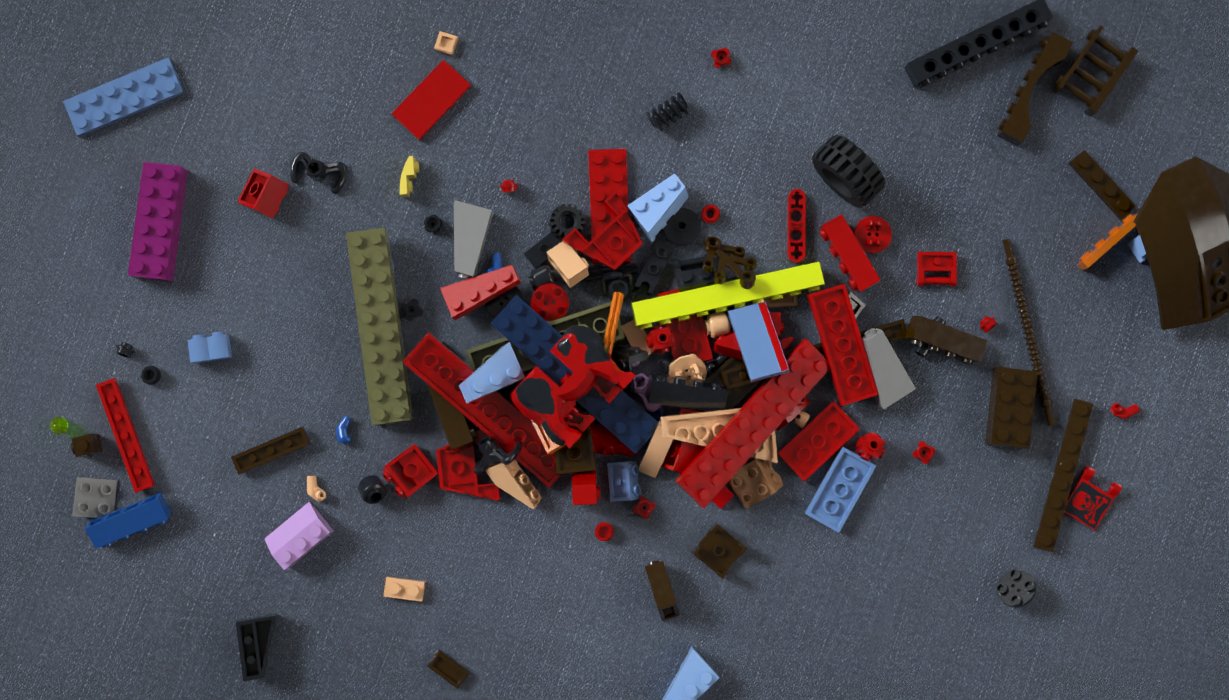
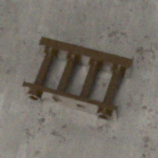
[1053,25,1138,116]

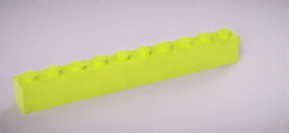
[631,262,825,330]

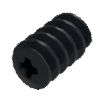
[646,92,688,132]

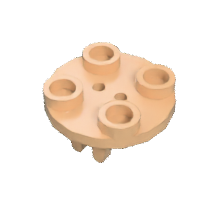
[668,354,707,381]

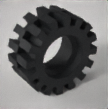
[549,204,585,240]

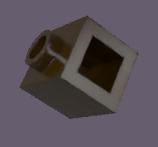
[71,434,103,457]

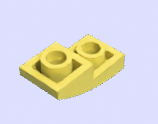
[400,156,419,198]

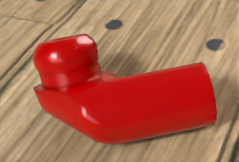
[1110,403,1140,420]

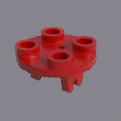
[854,216,892,254]
[531,283,569,321]

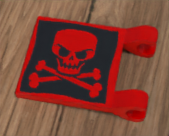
[1064,466,1122,530]

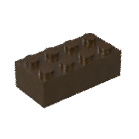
[985,367,1038,448]

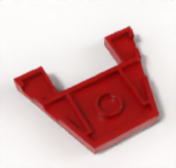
[562,190,643,270]
[436,429,500,500]

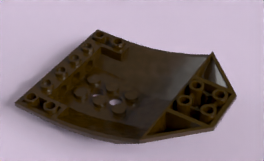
[1133,156,1229,330]

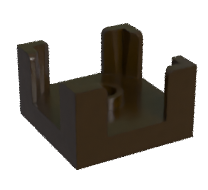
[691,523,747,579]

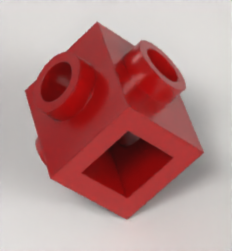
[646,325,675,354]
[855,432,886,462]

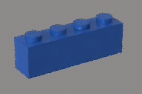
[85,493,171,549]

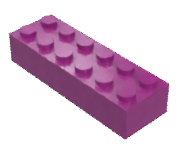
[128,162,188,282]

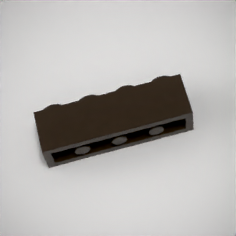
[905,316,988,365]
[427,384,477,453]

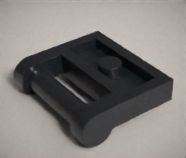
[673,254,717,292]

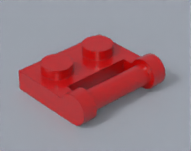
[916,252,957,287]

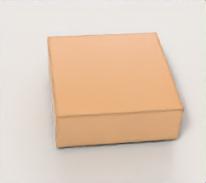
[434,31,458,56]

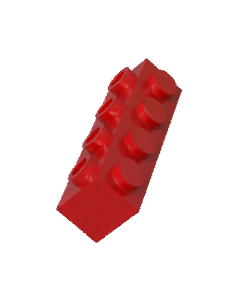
[819,214,881,294]

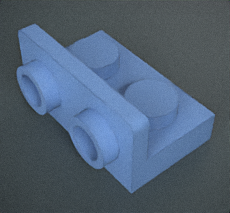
[607,461,641,502]

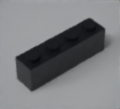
[645,373,729,411]

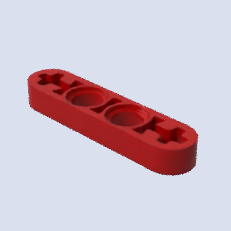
[787,189,806,263]

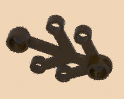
[702,236,757,289]

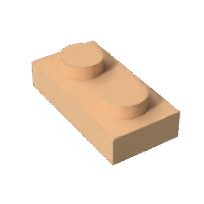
[383,576,426,601]

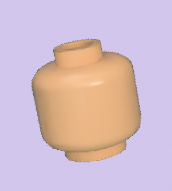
[704,312,733,339]

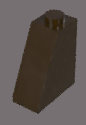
[645,561,680,621]

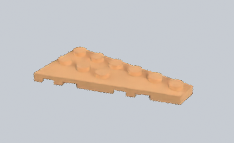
[661,408,778,463]

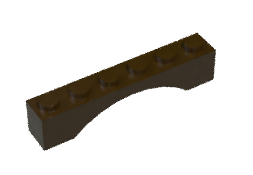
[997,32,1073,146]

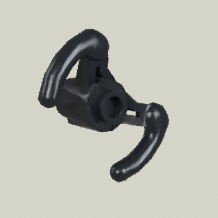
[290,152,347,194]
[473,435,523,474]

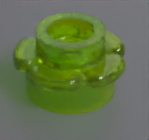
[50,417,69,435]

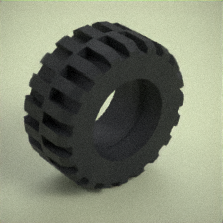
[812,135,885,208]

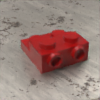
[382,443,438,499]

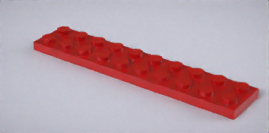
[403,332,561,488]
[675,339,830,509]

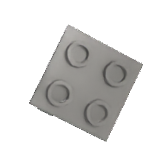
[72,477,118,518]

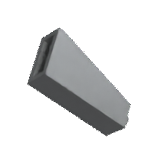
[454,200,493,280]
[862,328,916,409]

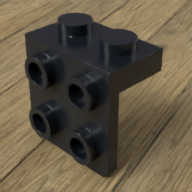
[611,343,648,393]

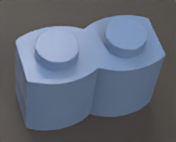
[187,332,232,364]

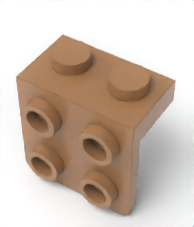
[729,458,783,508]

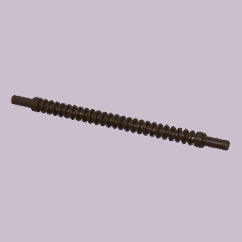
[1002,239,1056,426]

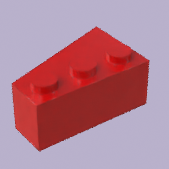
[572,463,601,505]

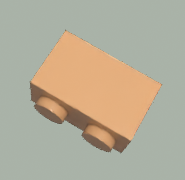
[547,242,589,288]

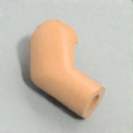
[307,476,326,502]

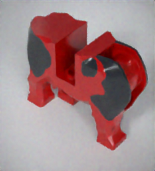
[511,325,636,449]

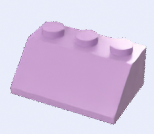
[265,502,334,570]

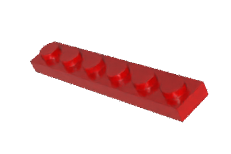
[96,378,156,493]

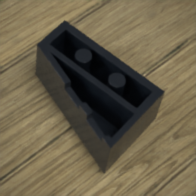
[236,614,277,681]

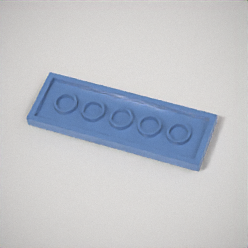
[63,57,185,137]

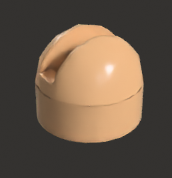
[794,412,811,429]

